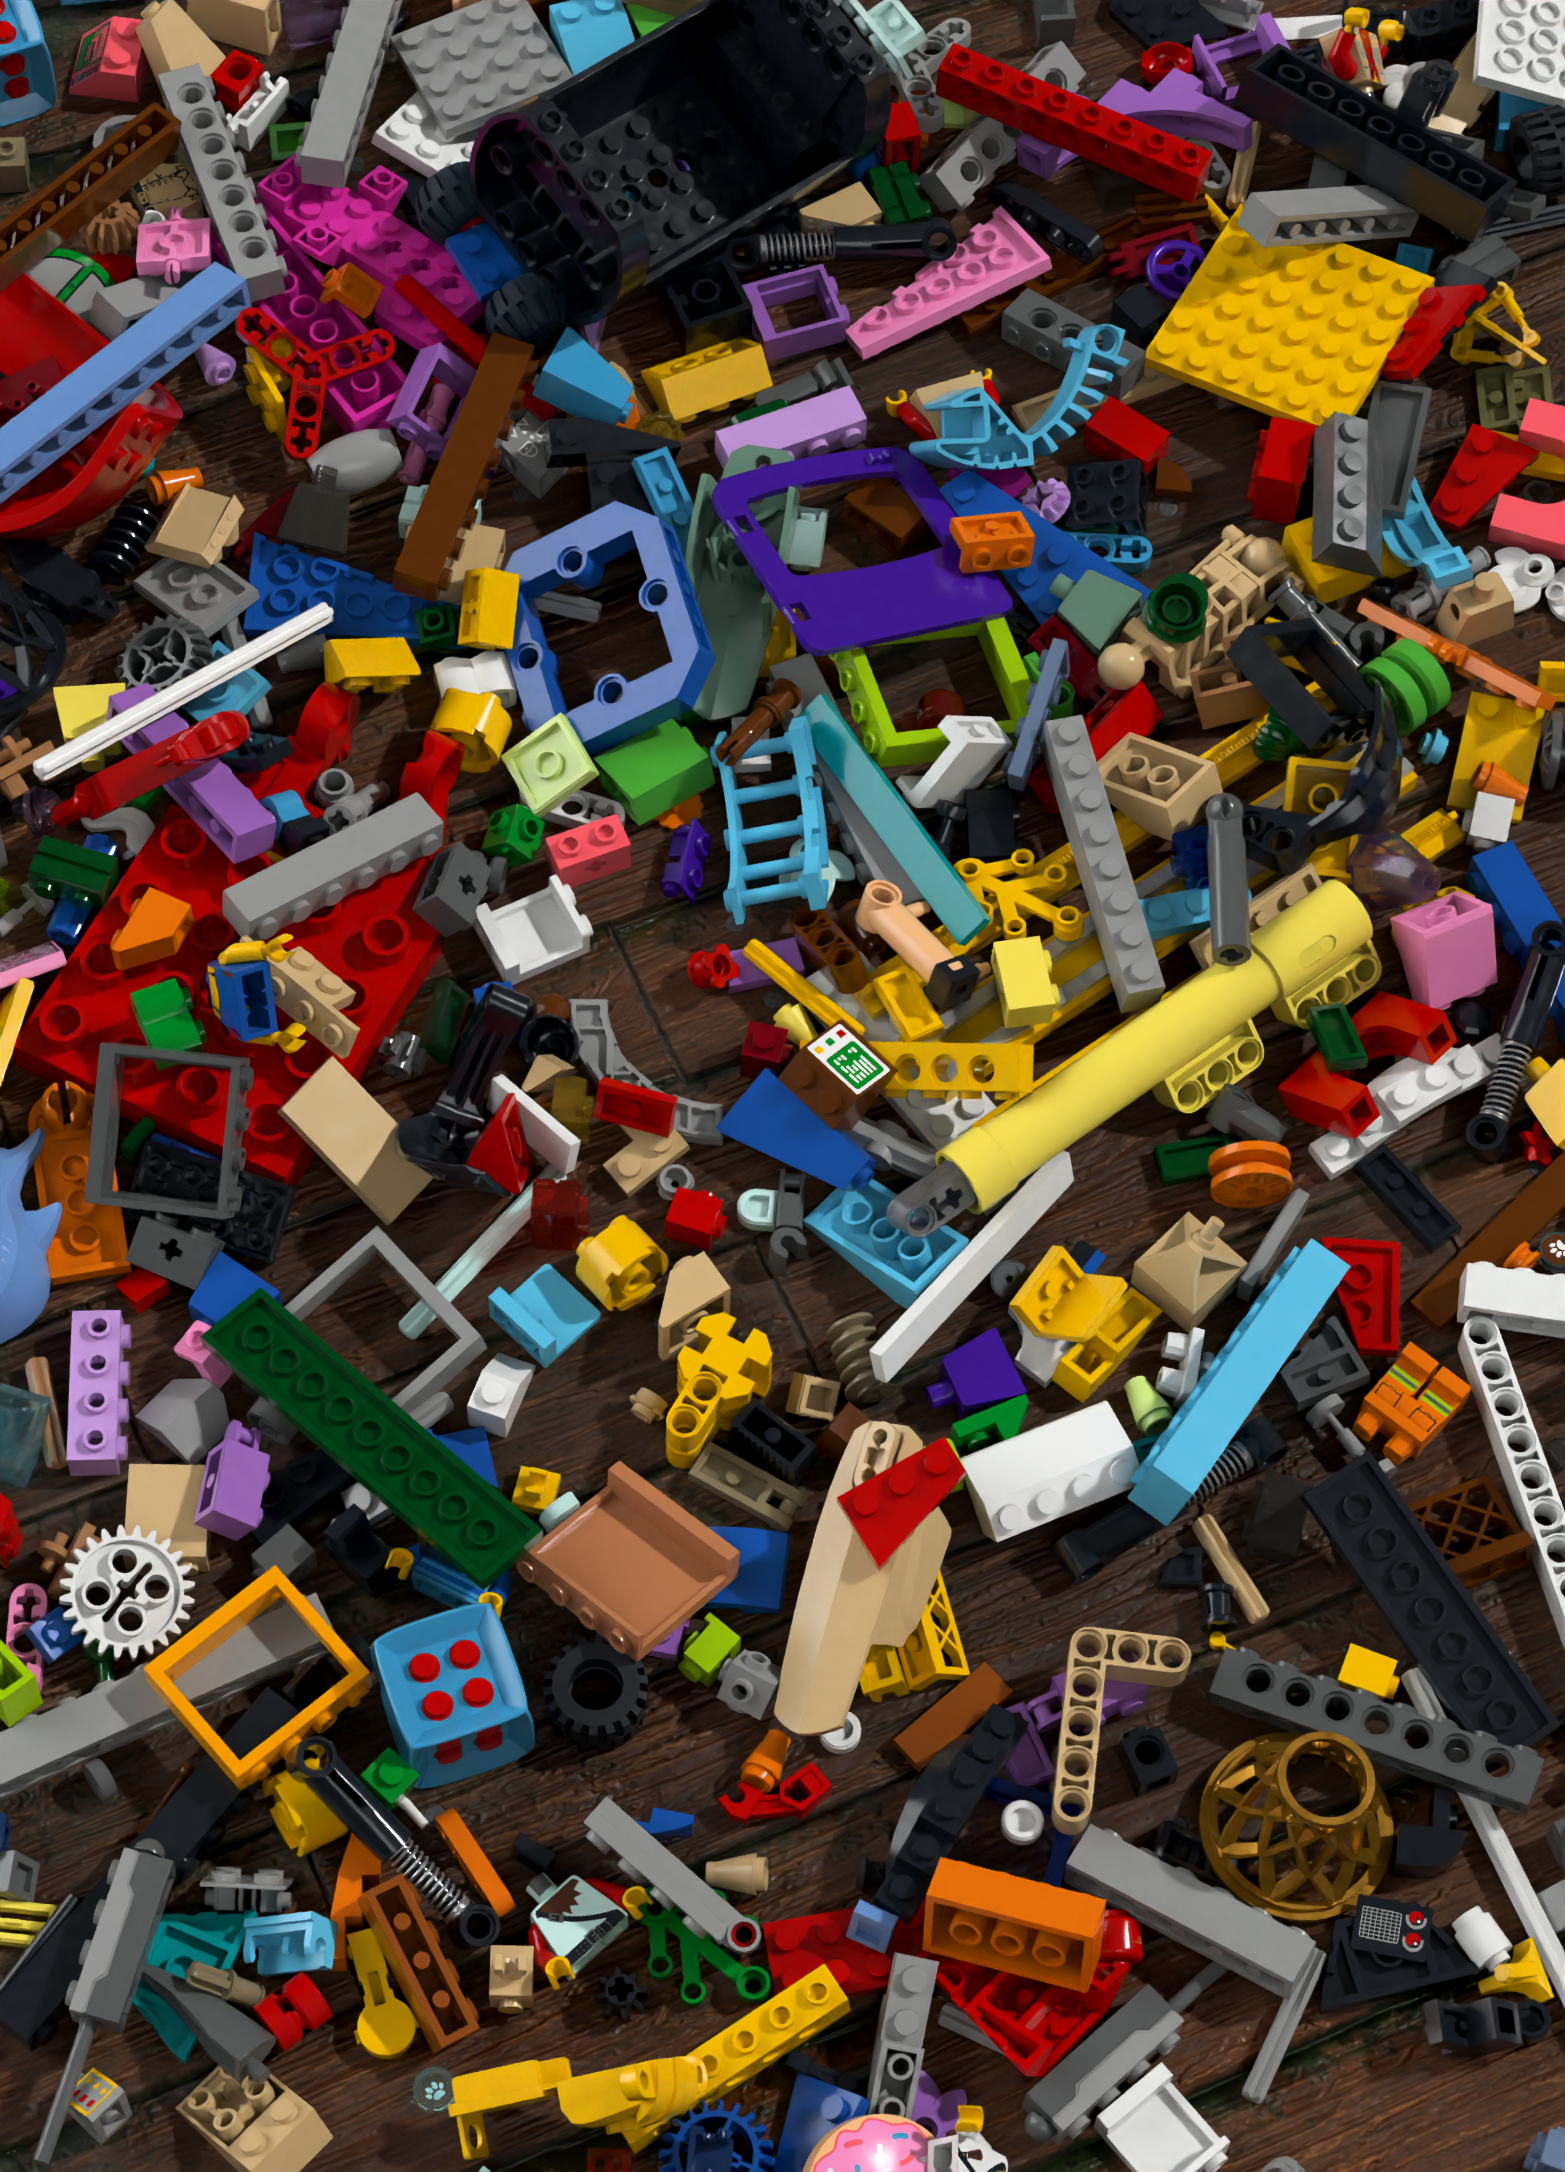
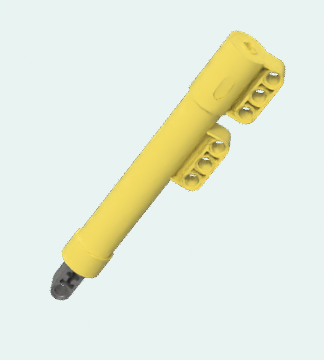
[886,880,1382,1238]

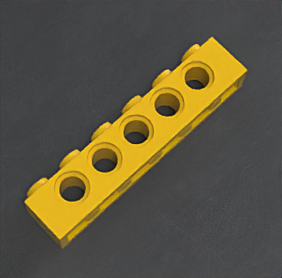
[800,1040,1034,1100]
[621,1964,851,2154]

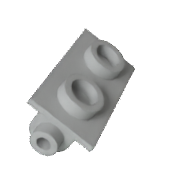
[1197,0,1264,32]

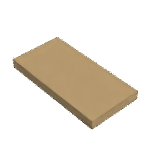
[277,1056,433,1225]

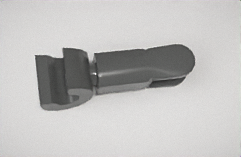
[755,357,854,407]
[1303,592,1384,660]
[768,1169,807,1275]

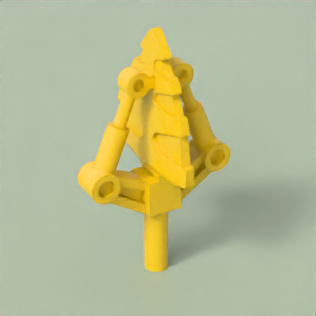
[1450,281,1547,369]

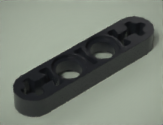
[991,178,1105,265]

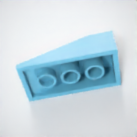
[549,0,635,76]
[803,1179,969,1309]

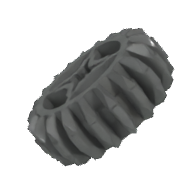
[114,614,216,712]

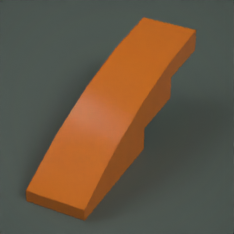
[330,1832,381,1971]

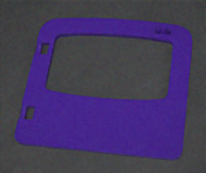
[711,447,1013,656]

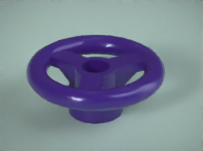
[1145,240,1207,303]

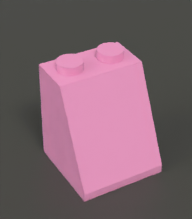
[1390,891,1498,1010]

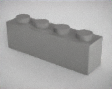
[88,263,212,341]

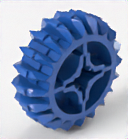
[657,2099,775,2172]

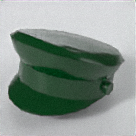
[1142,573,1209,643]

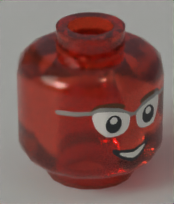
[916,689,965,730]

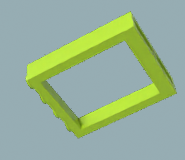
[829,617,1040,768]

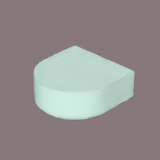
[737,1189,778,1232]
[539,1492,580,1533]

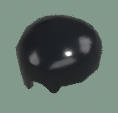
[518,1013,581,1068]

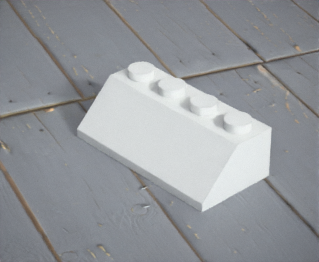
[960,1401,1140,1542]

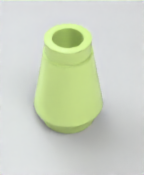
[1124,1376,1173,1436]

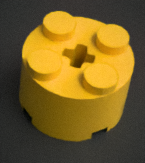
[429,688,512,773]
[576,1215,668,1311]
[263,1758,348,1857]

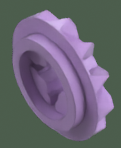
[1017,478,1071,524]

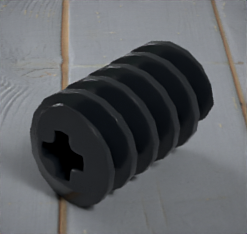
[88,504,159,586]

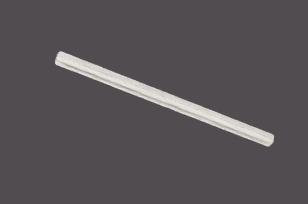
[33,602,334,781]
[1401,1668,1565,2009]

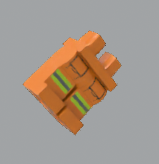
[1352,1341,1472,1466]

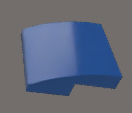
[701,1526,791,1614]

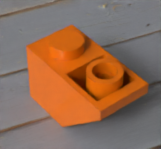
[110,887,194,970]

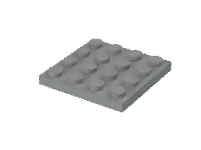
[390,0,573,140]

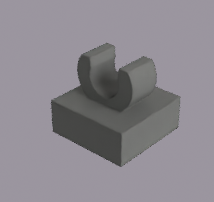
[0,1850,40,1903]

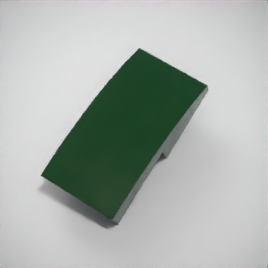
[415,603,461,648]

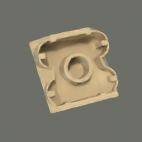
[145,481,244,569]

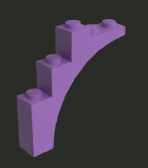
[1017,67,1252,180]

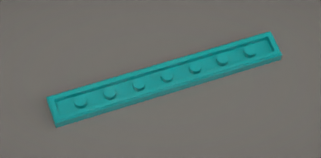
[797,694,991,946]

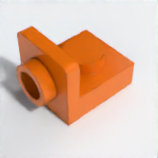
[319,261,384,319]

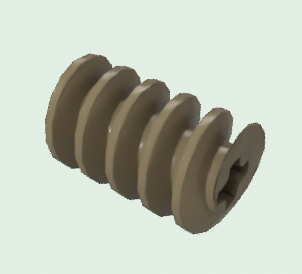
[826,1312,896,1404]

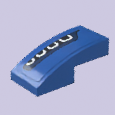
[634,1807,694,1845]

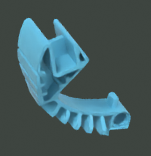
[909,324,1130,472]

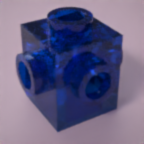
[1169,824,1209,890]

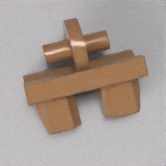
[0,735,60,803]
[36,1522,102,1600]

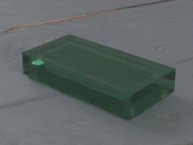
[418,977,470,1065]

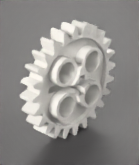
[59,1525,195,1661]

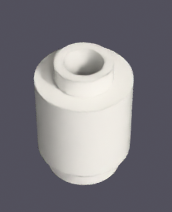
[1451,1906,1513,1972]

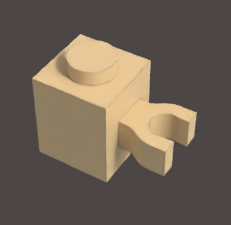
[489,1945,534,2014]

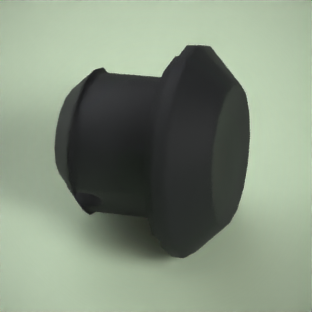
[855,1854,886,1892]

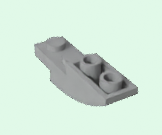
[865,1952,939,2120]

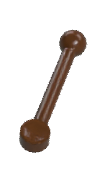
[136,1763,195,1836]

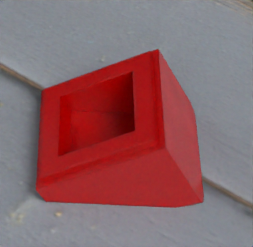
[114,1267,170,1315]

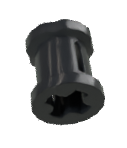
[1197,1583,1237,1634]

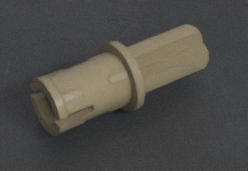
[184,1961,265,2010]

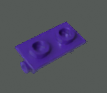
[660,818,711,903]

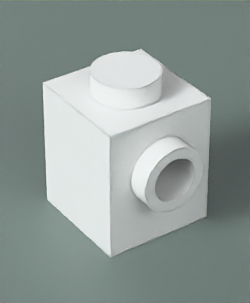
[1461,792,1515,853]

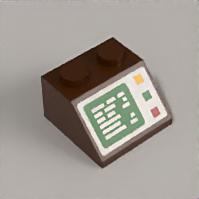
[778,1019,898,1130]

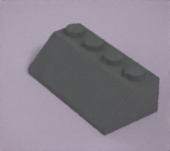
[1312,411,1383,578]

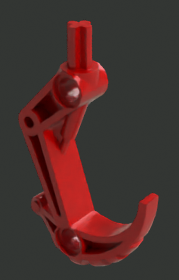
[50,710,250,828]

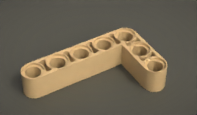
[1051,1627,1191,1835]

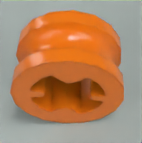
[1503,1241,1541,1269]

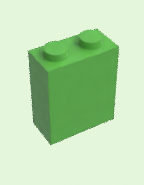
[594,719,715,826]

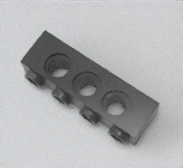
[1001,288,1146,401]

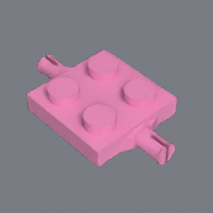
[136,206,213,284]

